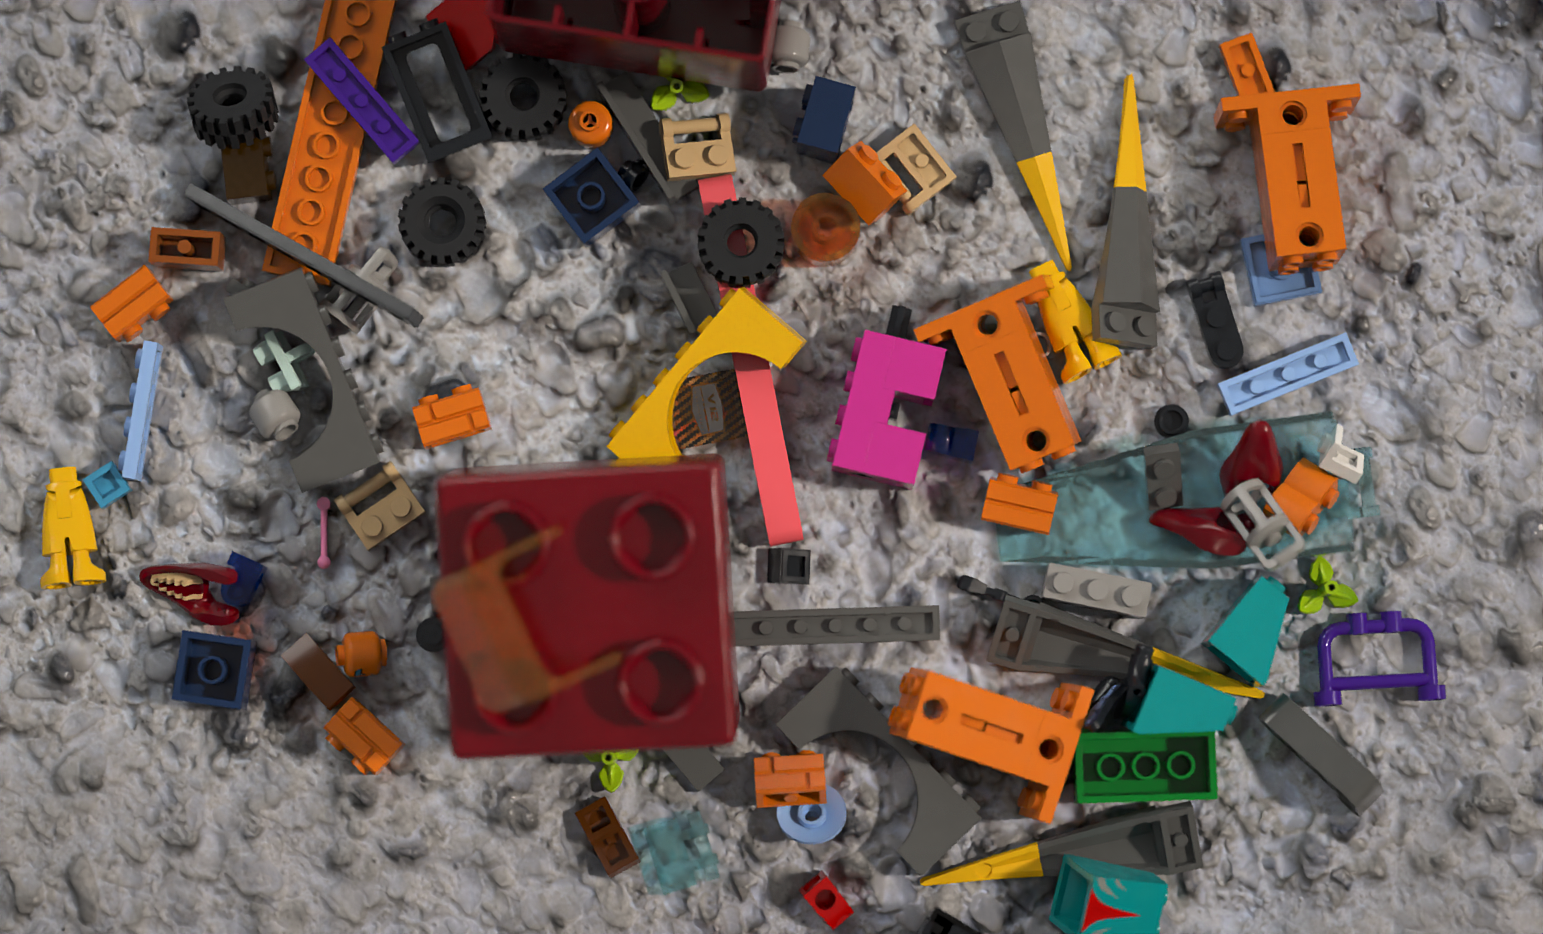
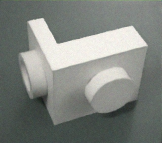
[1317,424,1364,484]

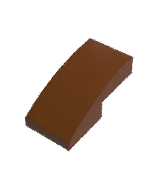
[281,632,356,711]
[575,796,641,878]

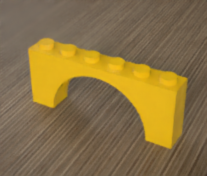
[606,287,807,459]

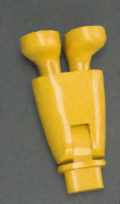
[1029,260,1122,384]
[40,467,107,589]

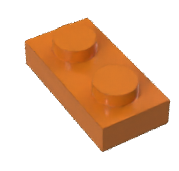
[1218,32,1275,96]

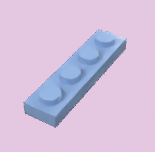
[1217,332,1359,416]
[118,340,163,482]

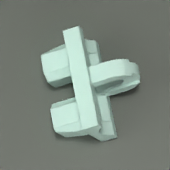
[253,330,315,392]

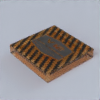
[673,369,748,450]

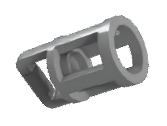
[319,247,399,335]
[1221,478,1306,572]

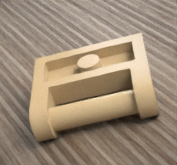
[659,113,736,182]
[876,123,957,216]
[333,460,426,551]

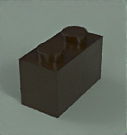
[221,136,277,205]

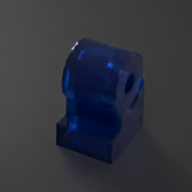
[924,423,979,464]
[220,551,268,607]

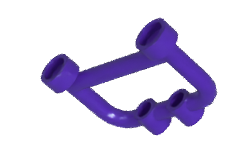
[1313,611,1446,707]

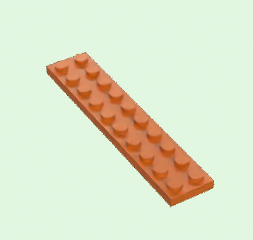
[262,0,397,287]

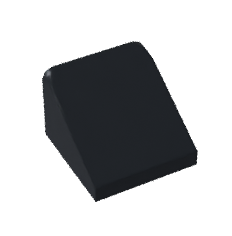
[767,548,811,585]

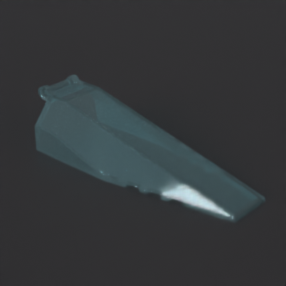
[996,411,1381,569]

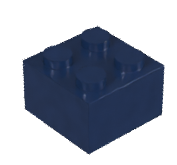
[792,76,856,164]
[543,147,641,248]
[172,630,257,710]

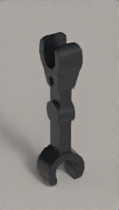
[957,575,1043,603]

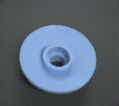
[777,785,847,845]

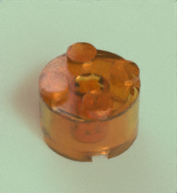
[791,192,860,267]

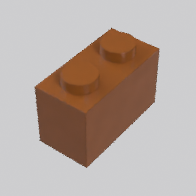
[148,227,226,272]

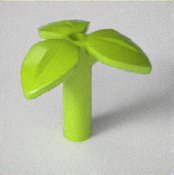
[651,77,710,111]
[1298,556,1358,614]
[583,751,638,793]

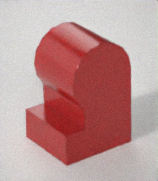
[799,870,855,931]

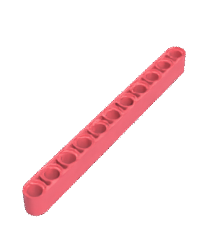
[698,174,804,547]

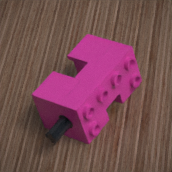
[827,305,947,490]

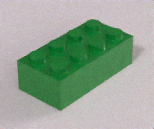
[1072,731,1218,804]

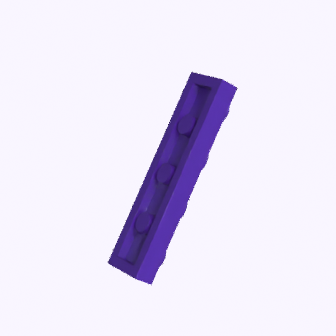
[304,38,420,165]

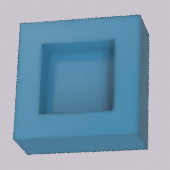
[82,461,133,509]

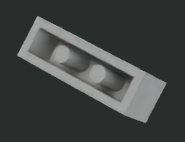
[1040,563,1152,619]

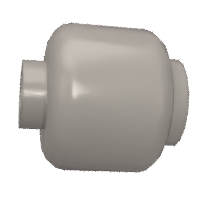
[771,20,810,74]
[249,389,301,441]

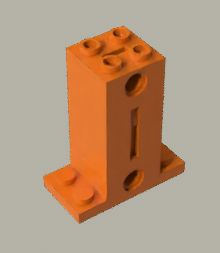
[1214,83,1361,275]
[913,274,1081,474]
[888,667,1094,824]

